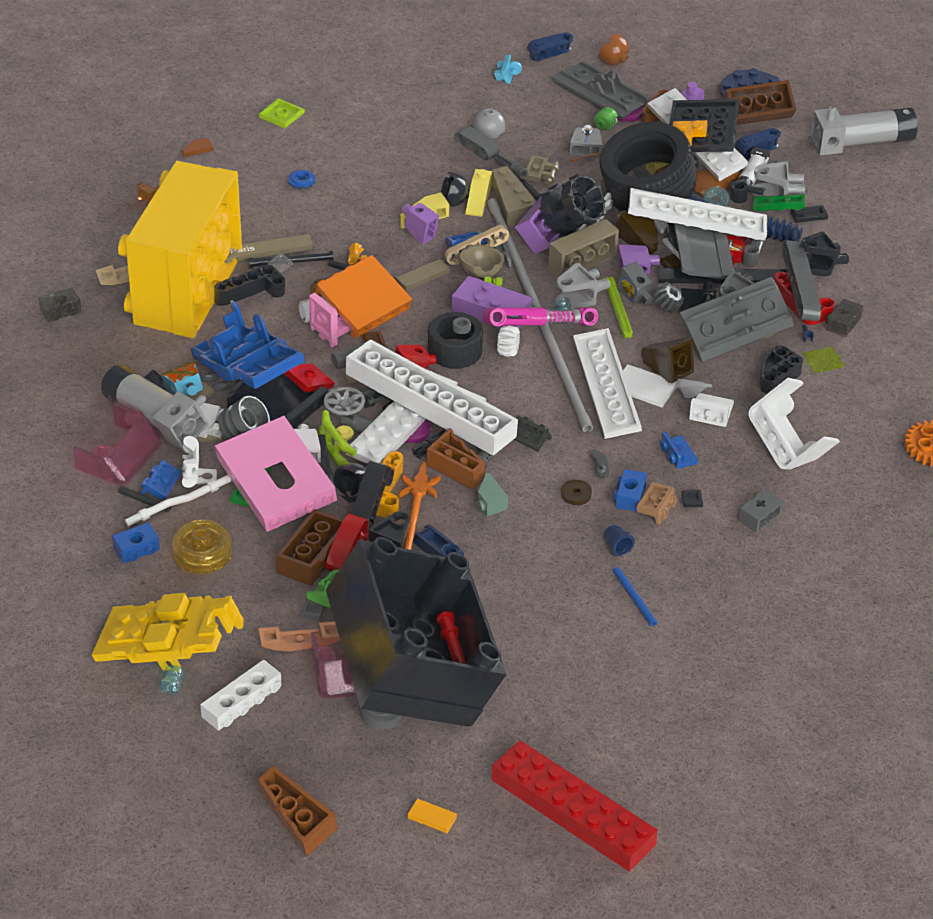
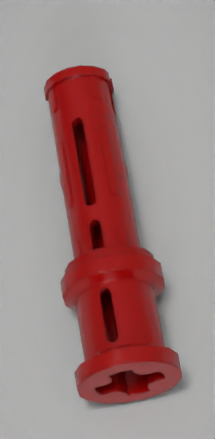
[436,611,466,664]

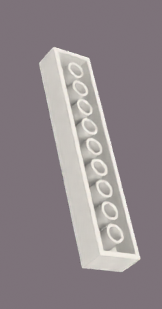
[346,339,518,455]

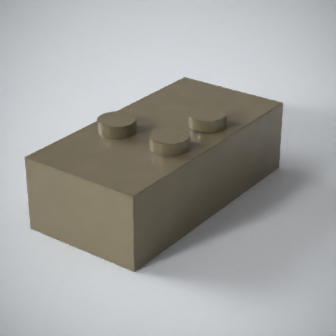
[548,219,619,278]

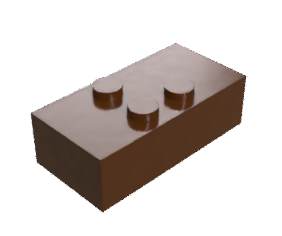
[722,80,796,125]
[276,509,344,586]

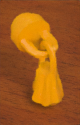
[348,243,367,265]

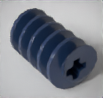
[766,216,803,242]

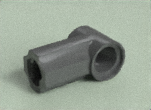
[742,238,764,267]

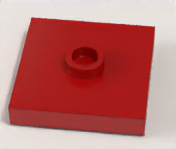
[284,363,335,392]

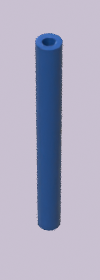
[613,567,658,626]

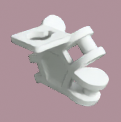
[182,436,217,488]

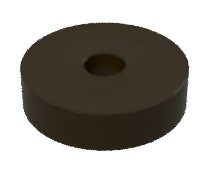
[561,480,592,505]

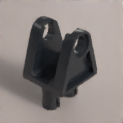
[800,232,849,276]
[368,511,410,548]

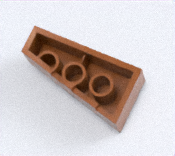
[258,765,338,856]

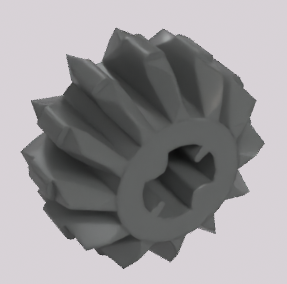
[653,282,684,313]

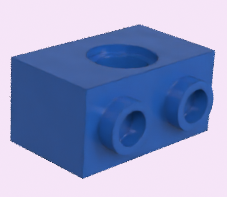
[613,469,647,512]
[112,522,160,563]

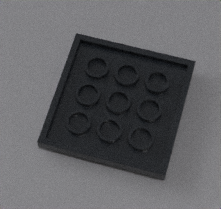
[669,99,740,152]

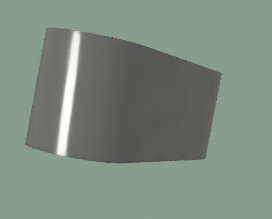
[455,126,500,161]

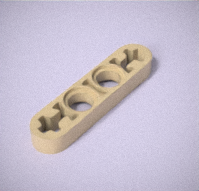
[444,225,509,265]

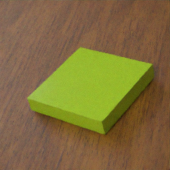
[259,98,305,128]

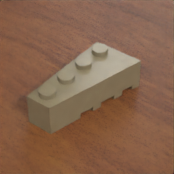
[492,166,536,227]

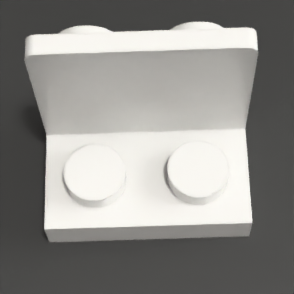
[689,393,734,427]

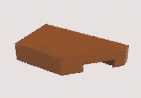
[182,137,213,157]

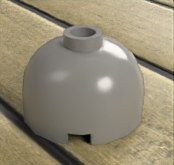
[473,108,506,139]

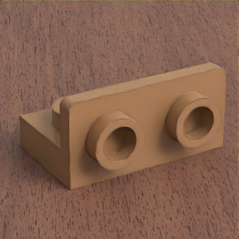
[637,482,676,525]

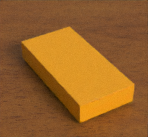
[408,798,457,833]

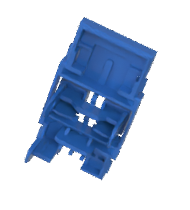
[191,300,305,389]

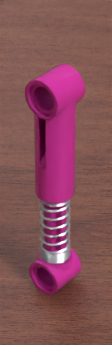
[483,307,598,326]

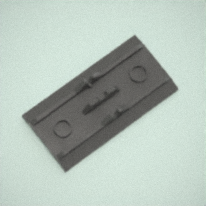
[552,61,651,120]
[673,223,734,279]
[679,277,794,362]

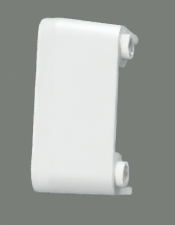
[749,378,839,470]

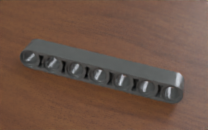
[782,240,821,321]

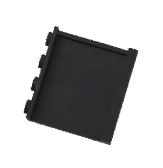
[227,373,328,429]

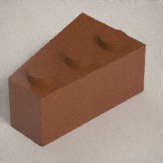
[427,428,485,490]

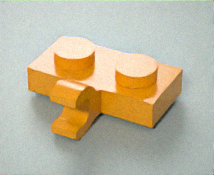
[673,120,708,145]

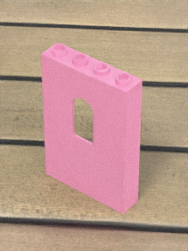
[215,416,337,532]

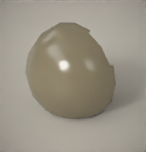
[459,244,505,279]

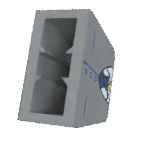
[570,125,602,157]

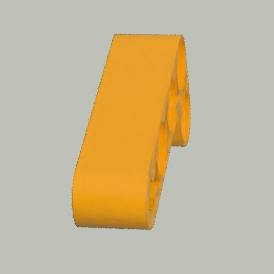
[376,451,403,518]

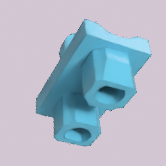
[494,54,522,84]

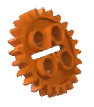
[904,420,933,467]

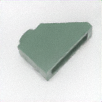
[476,472,508,517]

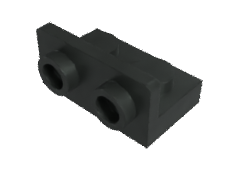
[513,415,552,452]

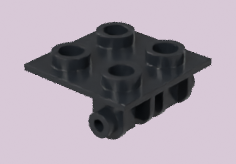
[680,281,717,312]

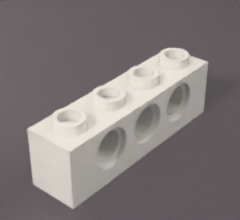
[200,660,281,731]

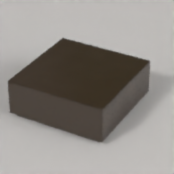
[660,254,681,268]

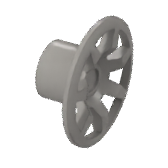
[324,387,365,418]

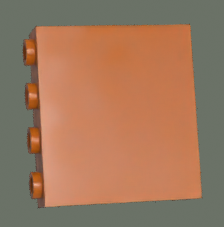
[315,255,412,339]

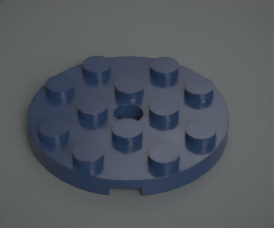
[720,68,780,96]

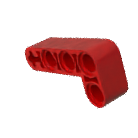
[774,272,835,325]

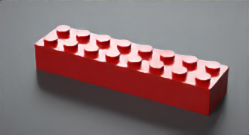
[492,740,658,872]

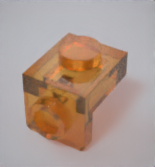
[137,182,159,203]

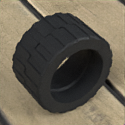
[428,312,483,369]

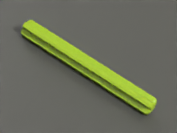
[606,276,633,338]

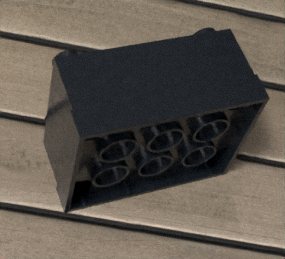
[326,537,507,727]

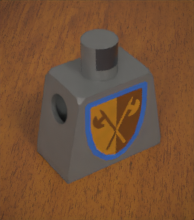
[617,261,654,305]

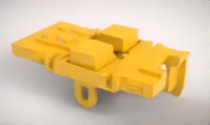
[92,593,244,674]

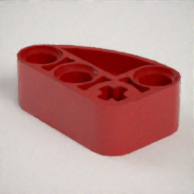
[325,513,369,572]

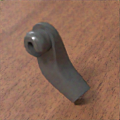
[590,449,610,478]

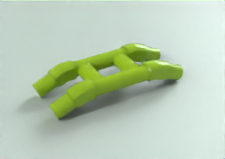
[318,410,357,467]

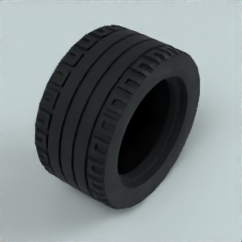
[599,122,697,211]

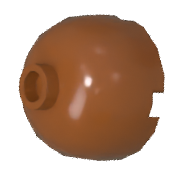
[598,33,629,65]

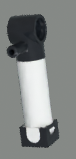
[731,147,770,203]

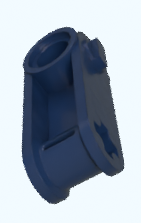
[527,32,573,62]
[734,128,781,159]
[413,524,464,557]

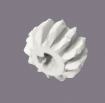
[497,325,520,357]

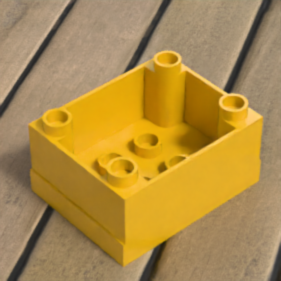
[118,161,242,338]

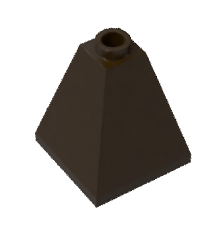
[615,209,659,255]
[641,337,694,383]

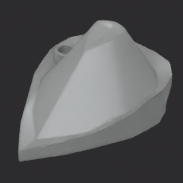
[675,379,712,398]

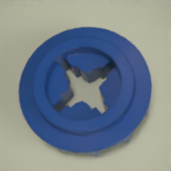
[288,170,315,190]

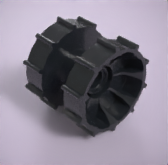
[539,173,606,236]

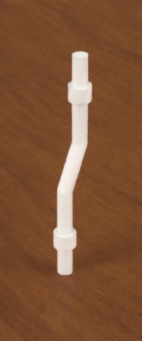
[125,475,231,526]

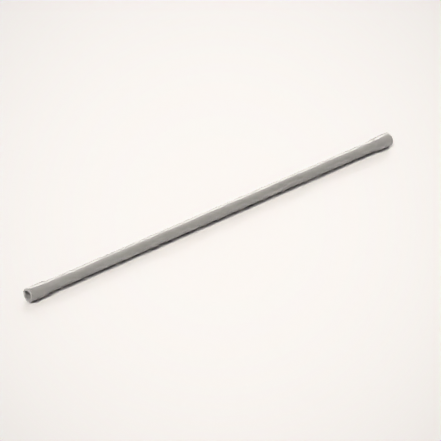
[487,198,593,432]

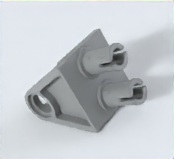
[752,161,805,197]
[556,263,610,310]

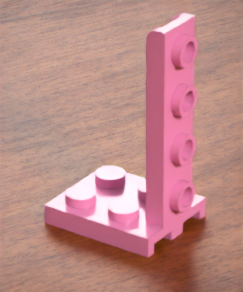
[309,293,352,348]

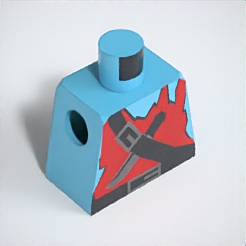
[162,361,203,396]

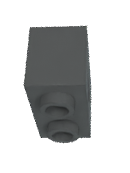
[739,489,784,532]

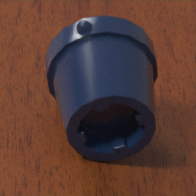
[603,525,635,556]

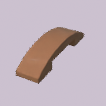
[258,622,340,651]

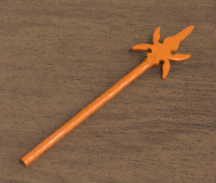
[399,461,441,550]

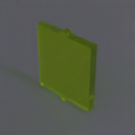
[803,347,845,373]

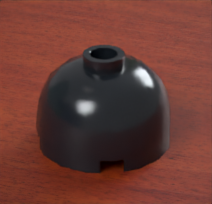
[441,172,470,207]
[333,463,366,503]

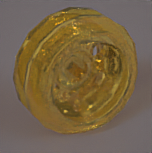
[172,519,233,575]

